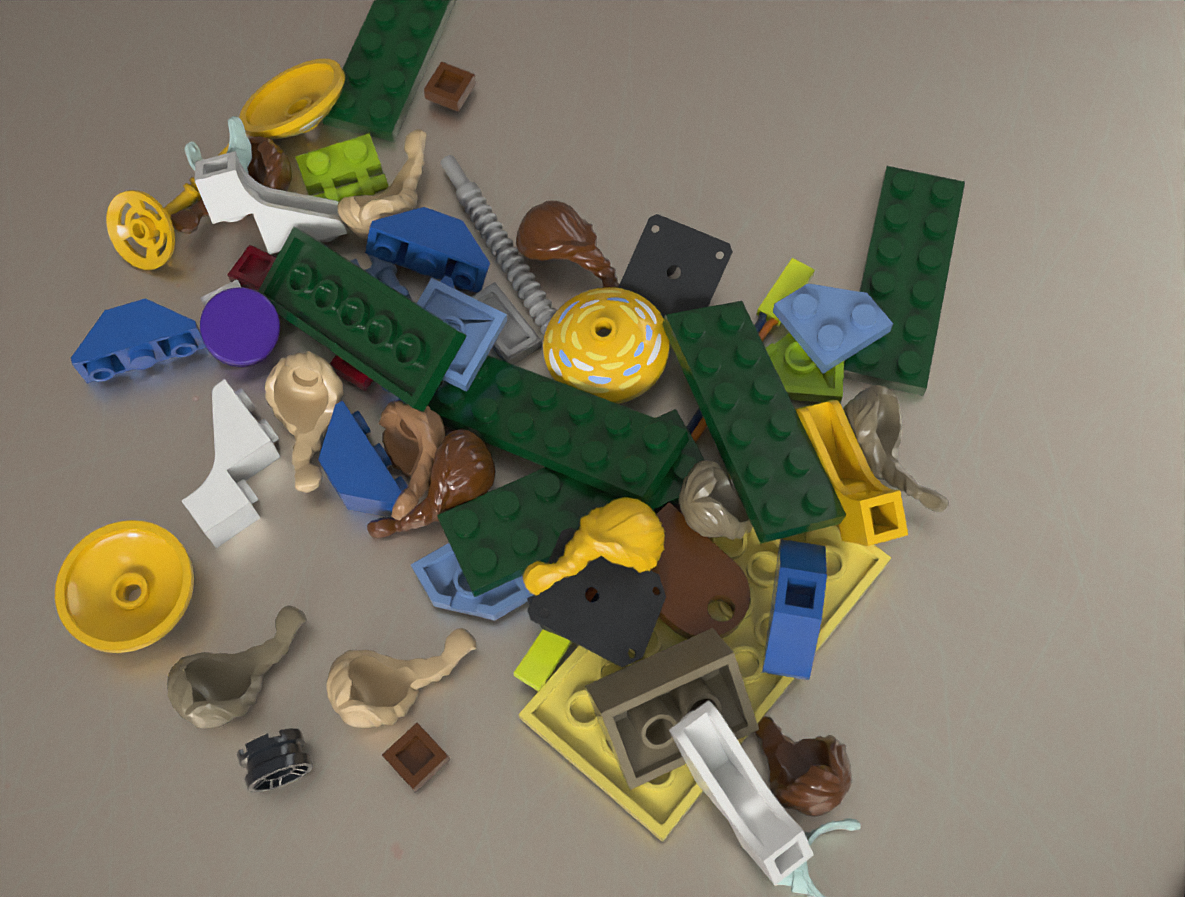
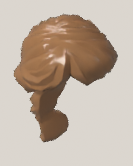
[379,399,446,520]

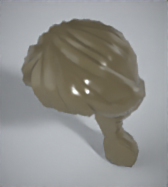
[843,385,949,512]
[679,461,753,540]
[167,605,307,729]

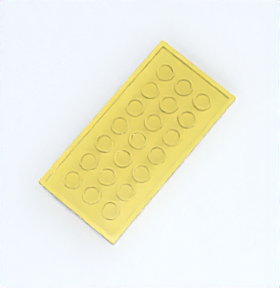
[518,475,891,842]

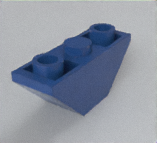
[365,207,490,293]
[71,298,206,383]
[318,400,408,517]
[762,539,827,680]

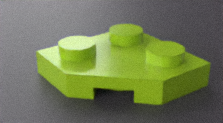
[766,332,844,404]

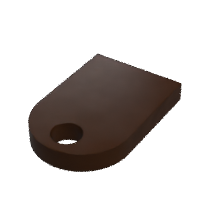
[650,502,750,639]

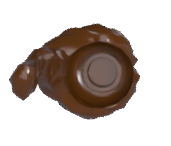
[171,137,292,234]
[516,200,619,288]
[367,429,496,538]
[755,716,852,816]

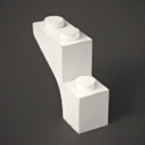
[195,151,347,254]
[181,379,280,548]
[669,700,814,885]

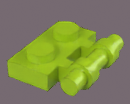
[295,134,389,202]

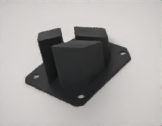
[618,214,733,319]
[527,528,666,667]

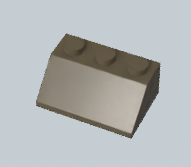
[585,628,759,790]

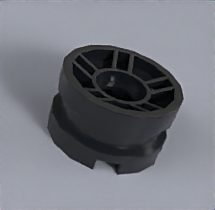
[237,728,313,792]

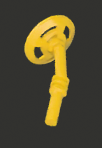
[106,144,229,270]

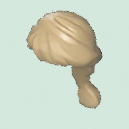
[337,129,427,241]
[265,352,344,493]
[326,628,477,729]

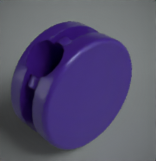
[200,287,280,367]

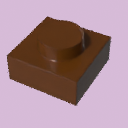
[423,61,476,112]
[382,722,450,792]

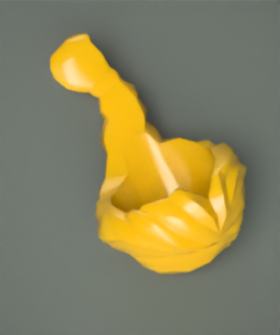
[522,497,665,596]

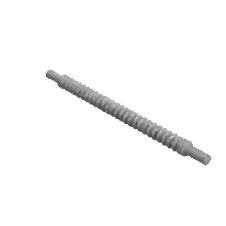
[441,155,557,335]

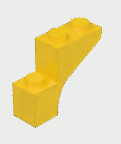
[795,400,908,546]

